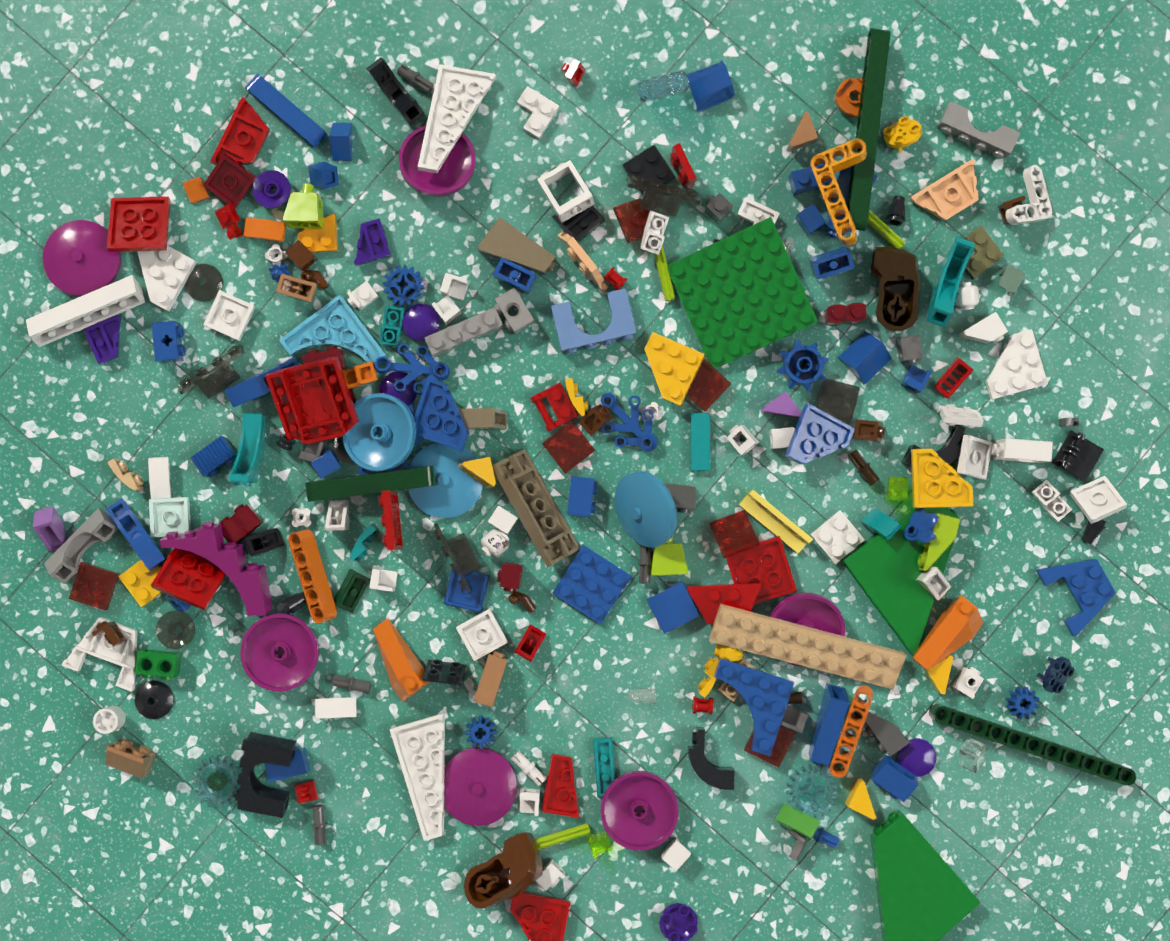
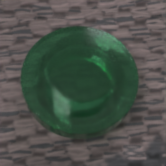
[207,771,227,791]

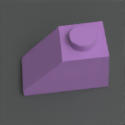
[33,506,67,553]

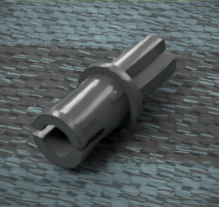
[397,64,434,93]
[638,545,652,584]
[332,675,371,694]
[312,805,327,845]

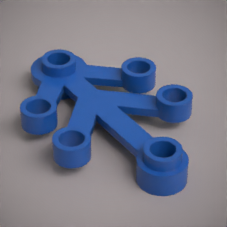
[375,344,450,395]
[601,392,658,452]

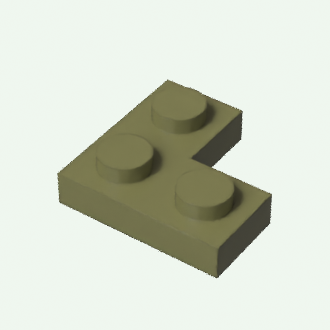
[964,226,1004,280]

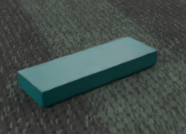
[690,413,710,471]
[593,737,615,798]

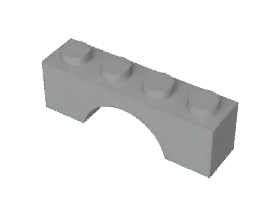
[937,101,1020,158]
[425,307,504,358]
[44,508,119,584]

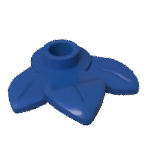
[904,508,939,543]

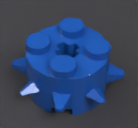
[777,340,829,392]

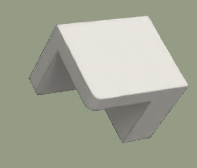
[440,273,469,300]
[432,296,462,324]
[769,427,795,450]
[488,506,518,534]
[369,568,398,592]
[520,788,540,816]
[661,837,691,871]

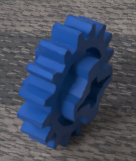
[383,265,425,307]

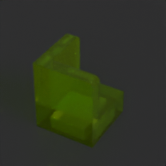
[884,477,908,501]
[588,830,612,859]

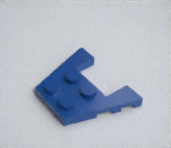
[1035,559,1116,637]

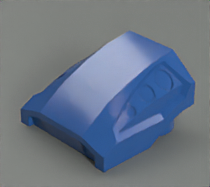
[685,60,735,112]

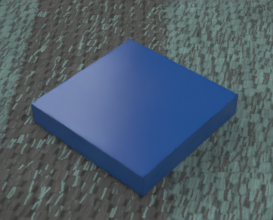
[444,567,490,613]

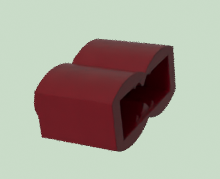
[823,303,867,326]
[219,504,264,545]

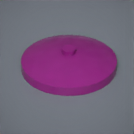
[399,125,476,197]
[43,220,121,297]
[769,593,845,667]
[240,613,319,692]
[444,747,517,826]
[601,771,679,851]

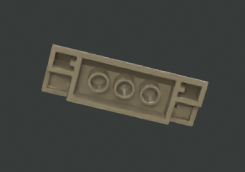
[492,449,581,568]

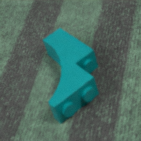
[927,237,975,328]
[228,413,266,487]

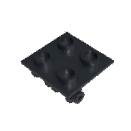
[1052,430,1104,482]
[422,659,466,686]

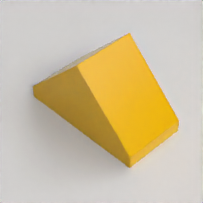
[458,457,496,488]
[922,655,953,695]
[845,778,876,819]

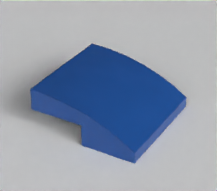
[647,581,701,634]

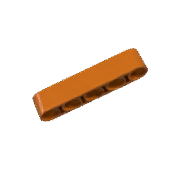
[288,529,337,624]
[830,685,874,778]

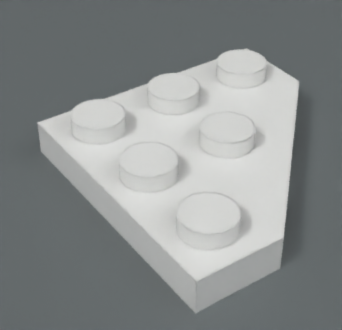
[137,246,197,311]
[985,329,1048,400]

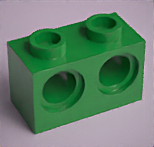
[135,649,182,681]

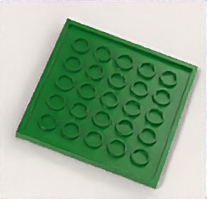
[667,217,818,370]

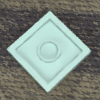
[149,497,191,538]

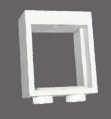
[537,160,595,223]
[991,438,1053,463]

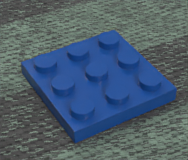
[552,545,631,624]

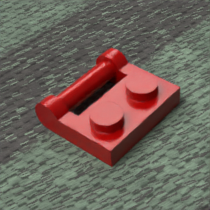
[530,383,578,432]

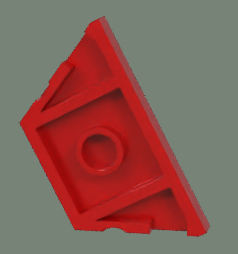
[210,97,270,165]
[687,583,762,624]

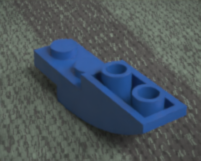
[224,356,299,407]
[106,498,166,571]

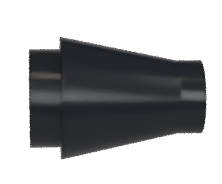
[886,196,905,226]
[1081,519,1107,544]
[281,591,307,614]

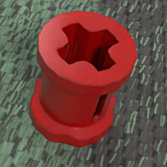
[603,267,628,291]
[692,696,713,715]

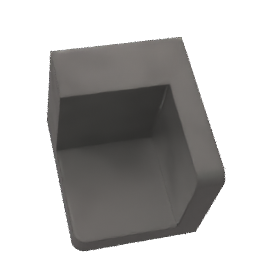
[299,441,327,462]
[781,705,808,733]

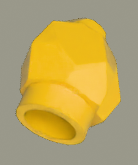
[714,644,743,662]

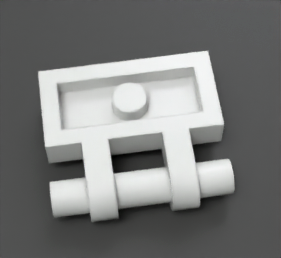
[937,404,984,428]

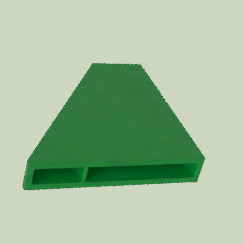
[840,507,960,655]
[870,810,981,941]

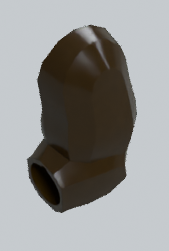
[870,247,921,331]

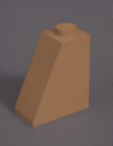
[473,651,508,707]

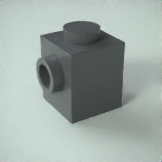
[704,192,733,224]

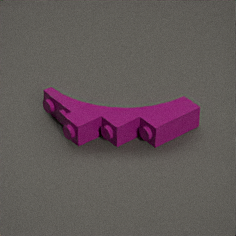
[160,521,273,616]

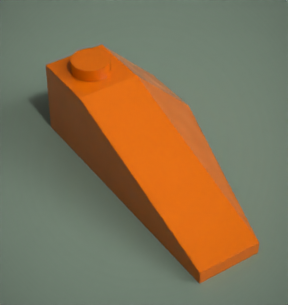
[912,595,983,671]
[373,618,430,702]

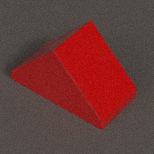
[514,624,546,662]

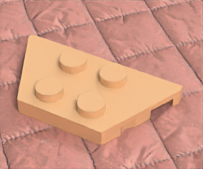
[909,159,979,221]
[557,231,608,293]

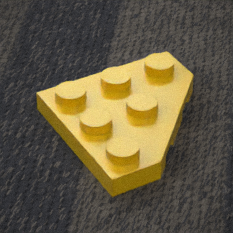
[644,332,705,407]
[911,449,973,508]

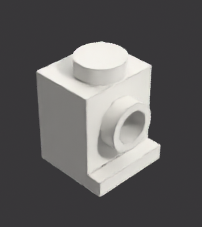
[727,425,759,455]
[952,667,984,699]
[536,858,566,891]

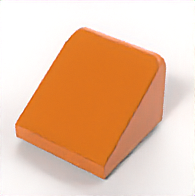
[183,177,210,204]

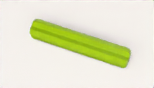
[868,209,905,249]
[654,246,675,301]
[535,823,591,850]

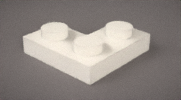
[517,86,559,140]
[737,197,780,225]

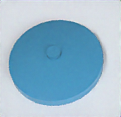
[342,393,416,471]
[408,443,483,518]
[615,471,677,548]

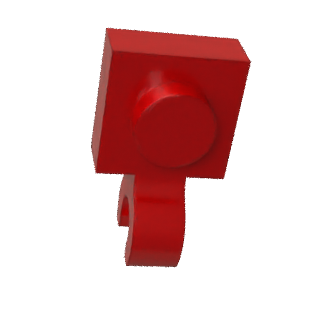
[214,203,242,240]

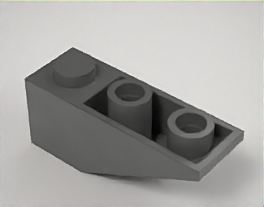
[854,711,909,757]

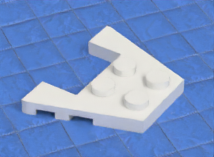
[61,617,137,692]

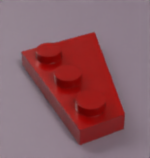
[541,753,579,818]

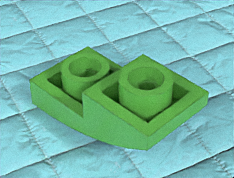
[774,803,820,840]

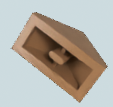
[787,111,818,152]
[276,274,318,303]

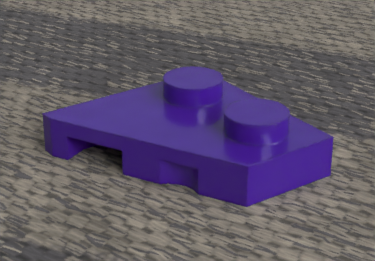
[354,218,391,266]
[83,315,121,365]

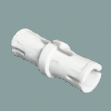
[511,750,547,786]

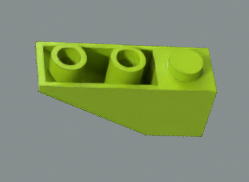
[918,513,960,571]

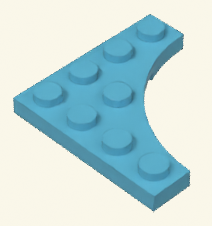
[279,295,387,365]

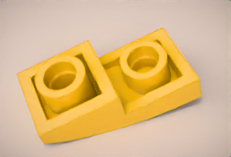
[565,378,588,417]
[698,657,719,698]

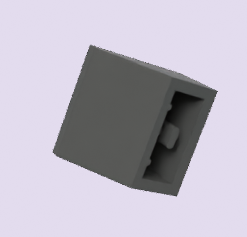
[663,483,696,513]

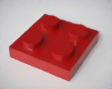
[669,143,696,190]

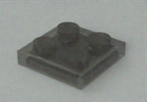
[815,378,860,425]

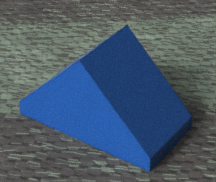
[329,123,352,161]

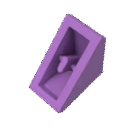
[761,391,801,418]

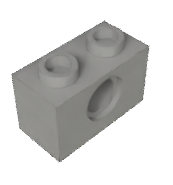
[494,287,535,334]

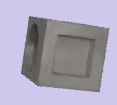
[896,335,923,365]

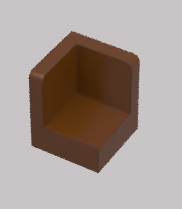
[998,195,1026,224]
[285,240,318,271]

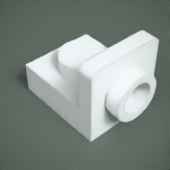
[347,281,379,310]

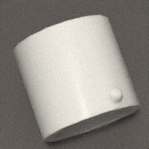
[93,705,126,734]

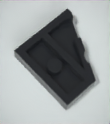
[552,205,605,243]

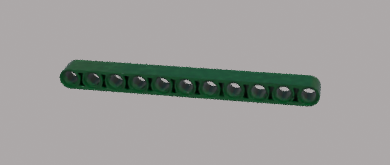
[847,28,891,231]
[929,704,1136,786]

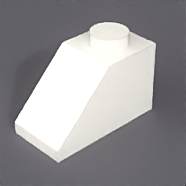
[958,312,1008,344]

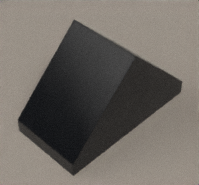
[244,528,284,557]

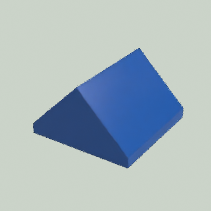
[838,331,892,385]

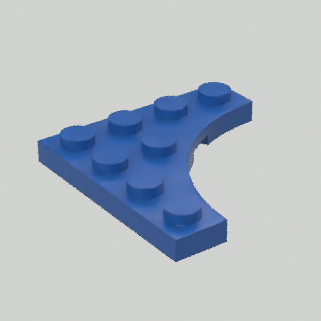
[714,658,794,756]

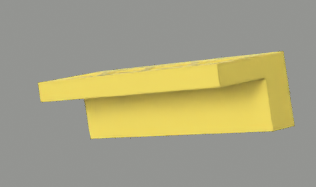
[739,490,813,554]

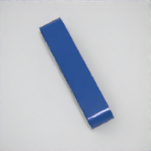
[244,73,327,148]

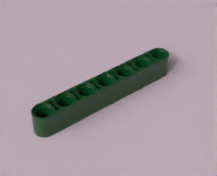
[305,466,436,502]

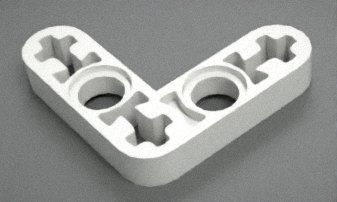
[1006,165,1052,225]

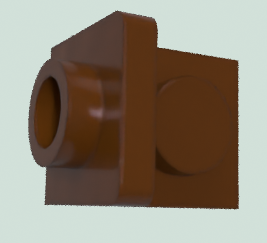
[579,404,613,436]
[854,419,885,442]
[92,621,127,647]

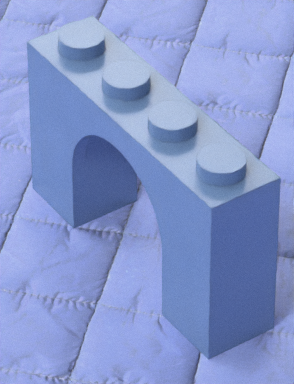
[551,288,636,355]

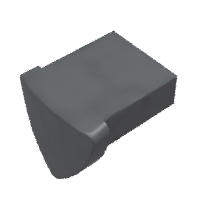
[787,829,809,861]

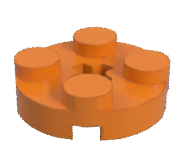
[834,77,863,118]

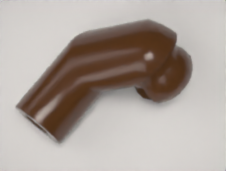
[301,270,329,291]
[508,591,536,613]

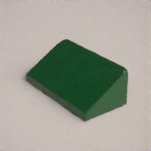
[334,569,370,613]

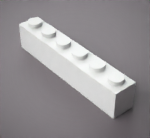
[26,275,145,347]

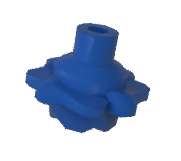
[269,264,290,283]

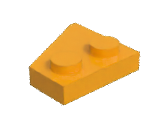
[298,214,338,253]

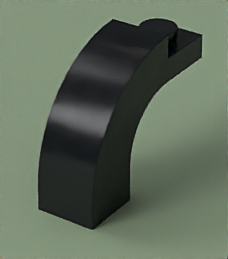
[366,57,425,125]
[901,425,966,468]
[687,727,735,790]

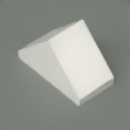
[325,500,349,531]
[916,566,951,600]

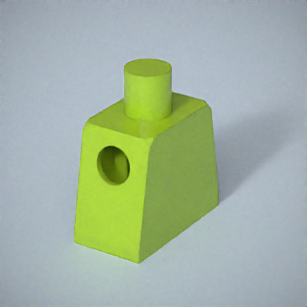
[283,184,324,229]
[651,536,688,576]

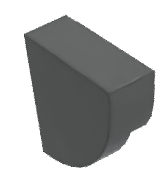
[1058,418,1079,427]

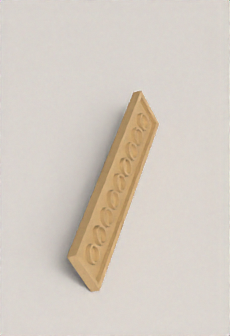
[709,604,906,689]

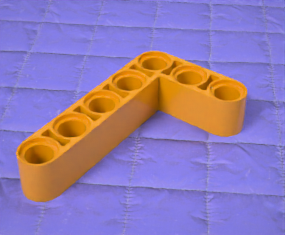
[811,139,867,246]

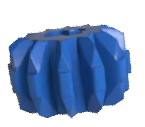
[1005,686,1040,719]
[464,715,498,749]

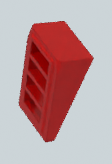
[933,356,974,399]

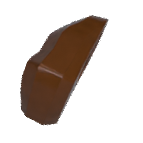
[464,832,543,909]

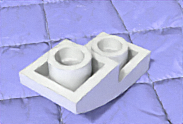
[641,211,669,255]
[148,457,172,499]
[1032,480,1073,523]
[315,697,356,719]

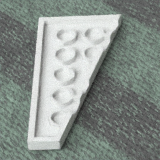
[418,65,496,173]
[390,712,445,841]

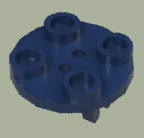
[1037,656,1074,694]

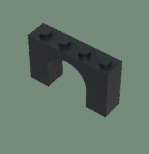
[235,732,297,818]

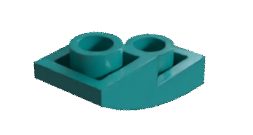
[379,305,405,347]
[860,508,901,541]
[350,524,379,561]

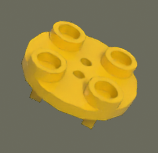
[883,116,922,153]

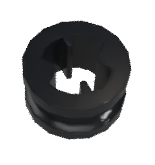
[276,434,296,451]

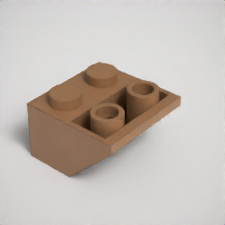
[106,739,156,778]

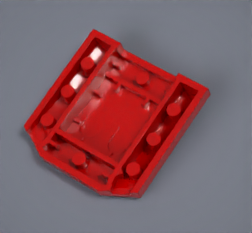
[265,357,359,444]

